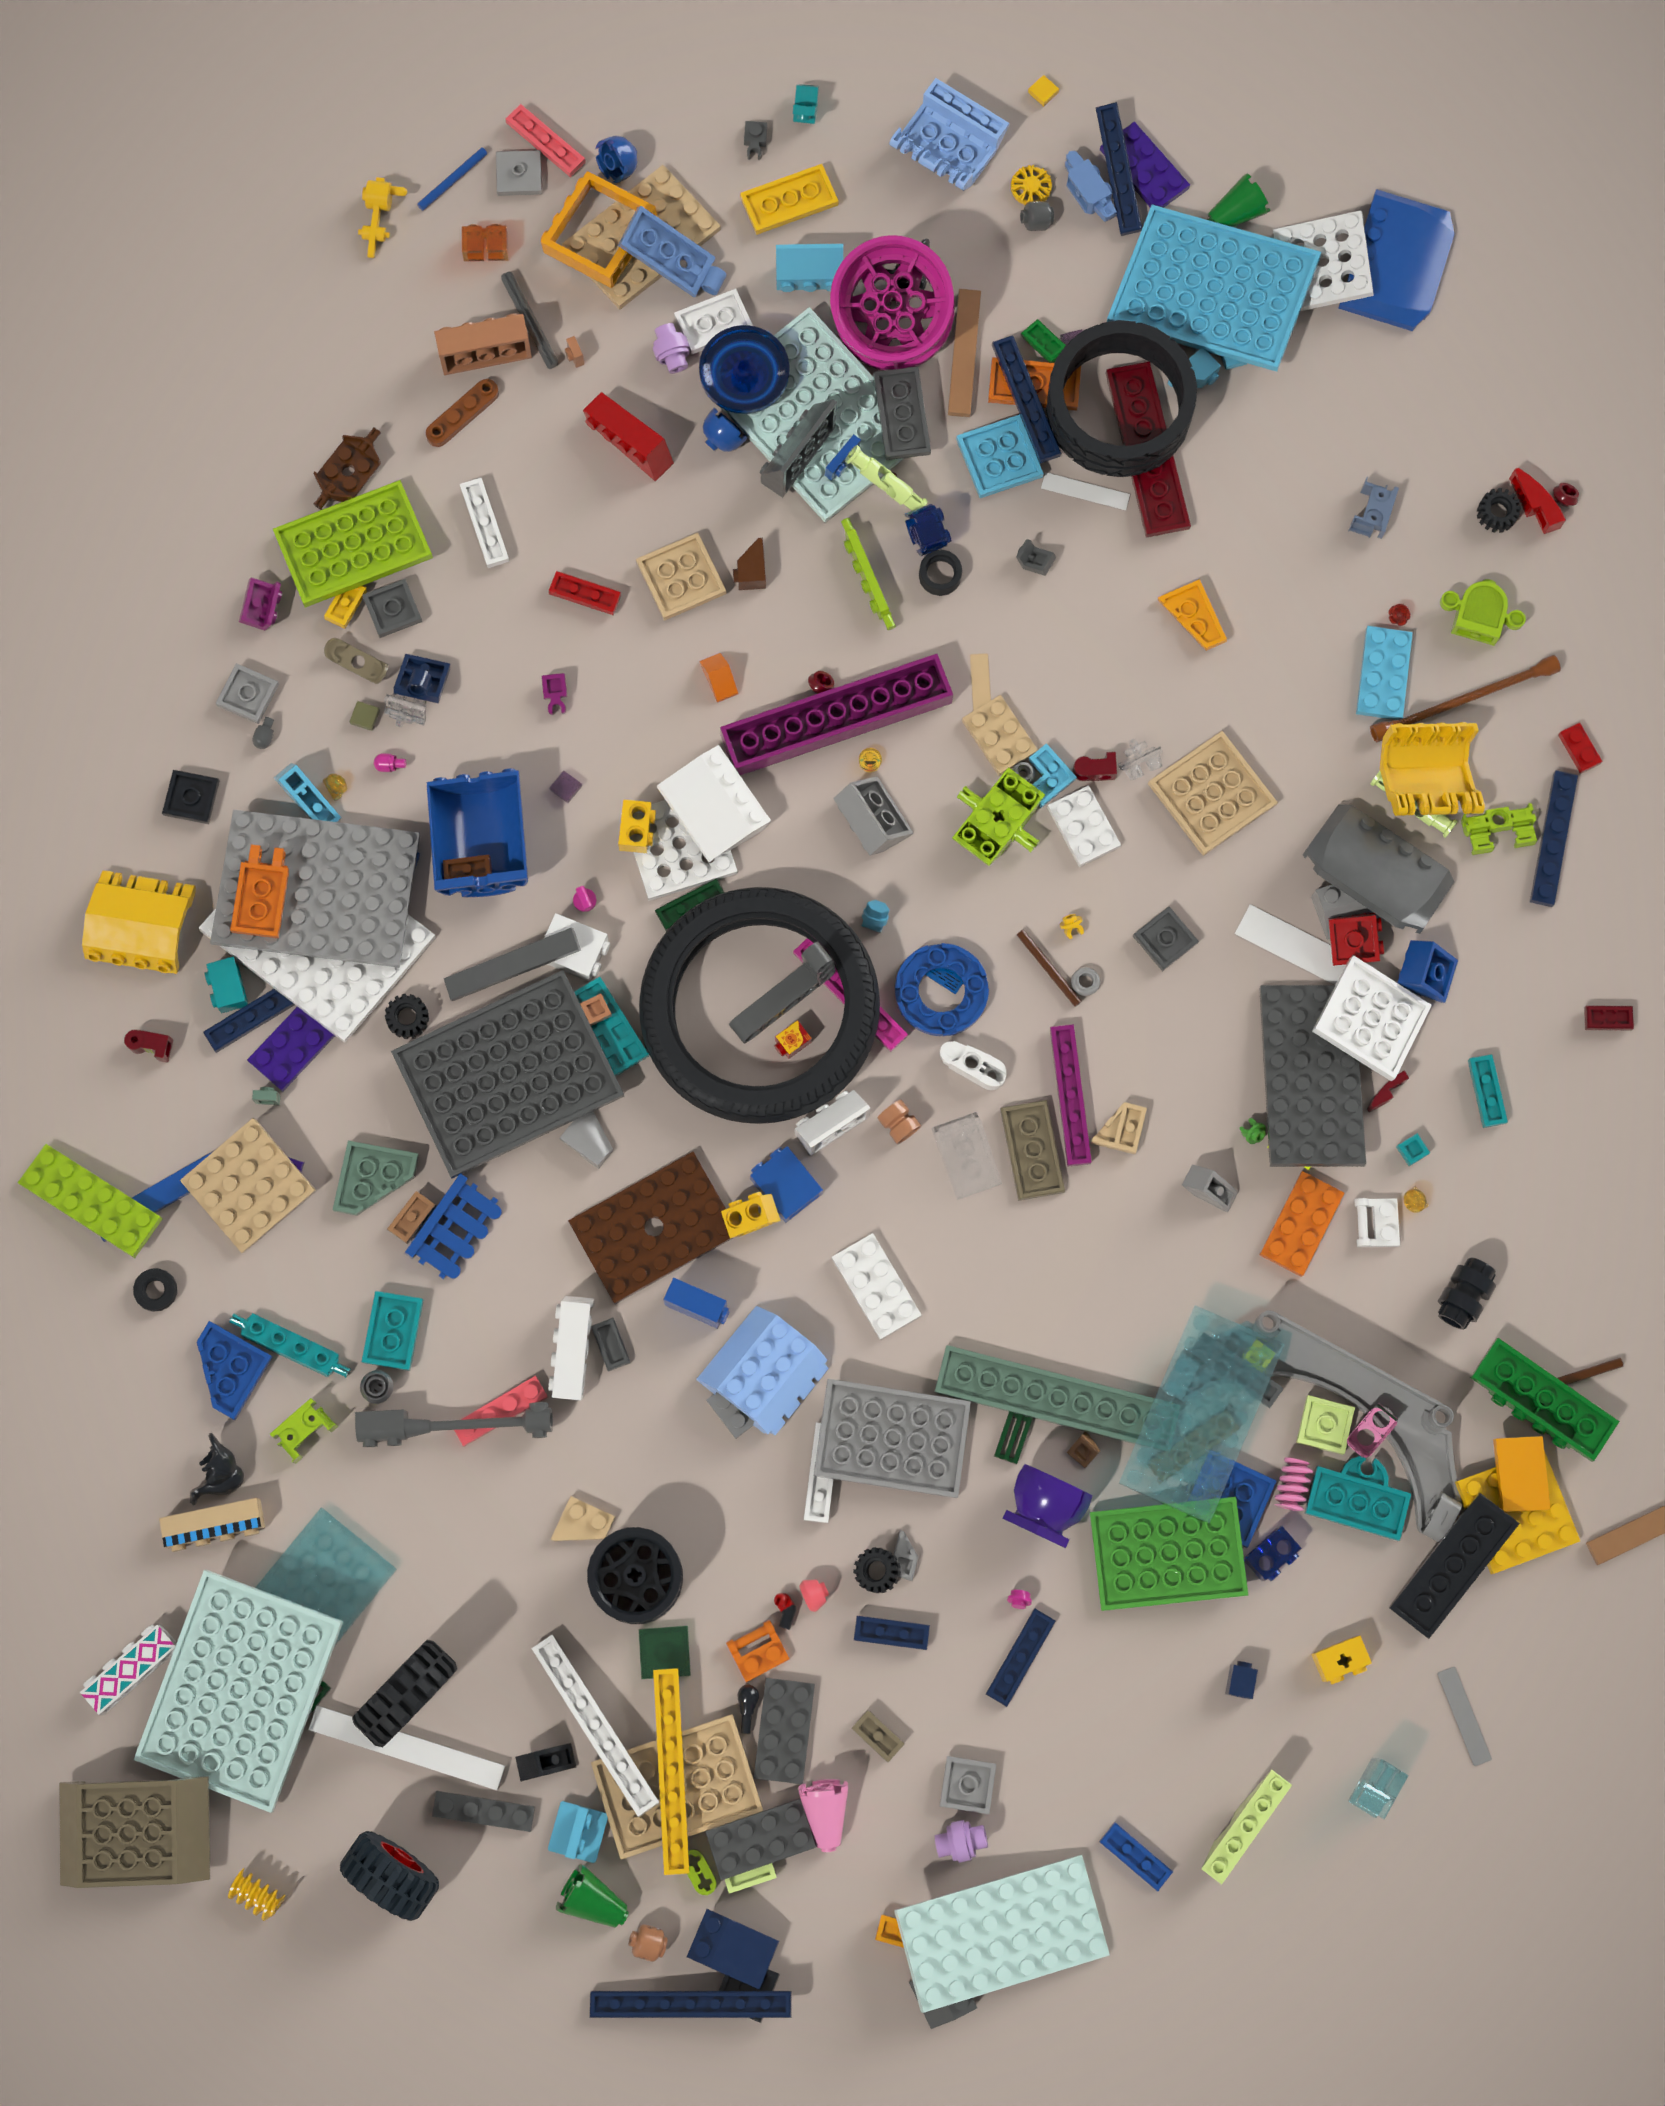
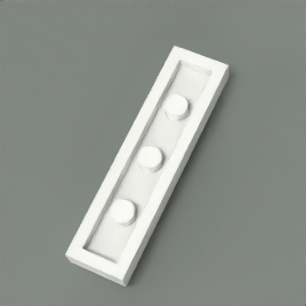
[460,478,510,568]
[804,1423,833,1523]

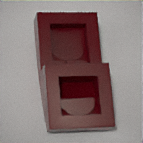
[1367,1070,1409,1113]

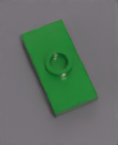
[1021,319,1066,363]

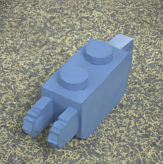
[1065,151,1117,222]

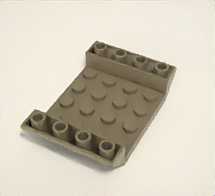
[59,1776,210,1888]

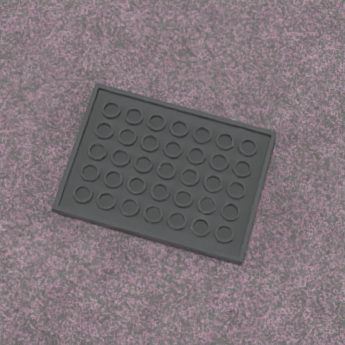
[391,970,625,1179]

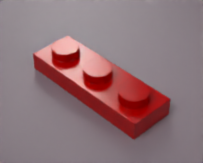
[548,571,621,616]

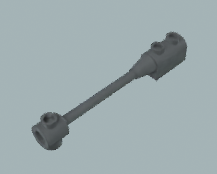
[355,1402,553,1447]

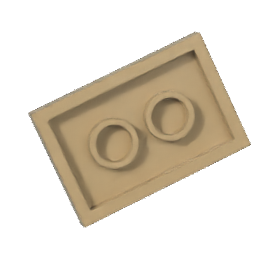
[962,695,1038,776]

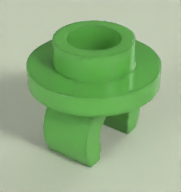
[1240,1118,1266,1144]

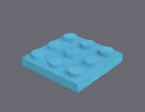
[956,414,1044,498]

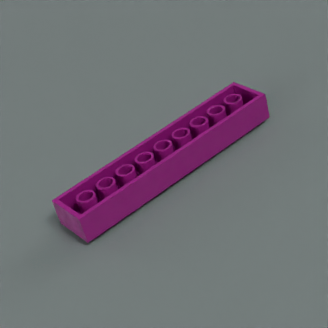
[720,654,953,776]

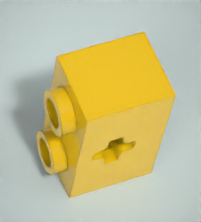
[1311,1635,1372,1685]

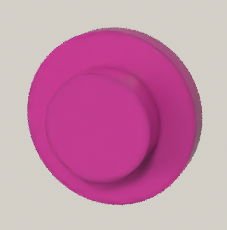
[1007,1590,1032,1609]

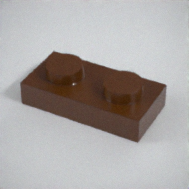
[443,854,492,880]

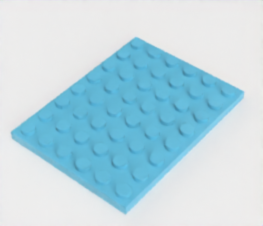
[1107,205,1321,372]

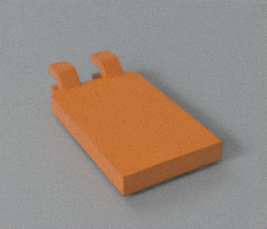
[230,844,289,939]

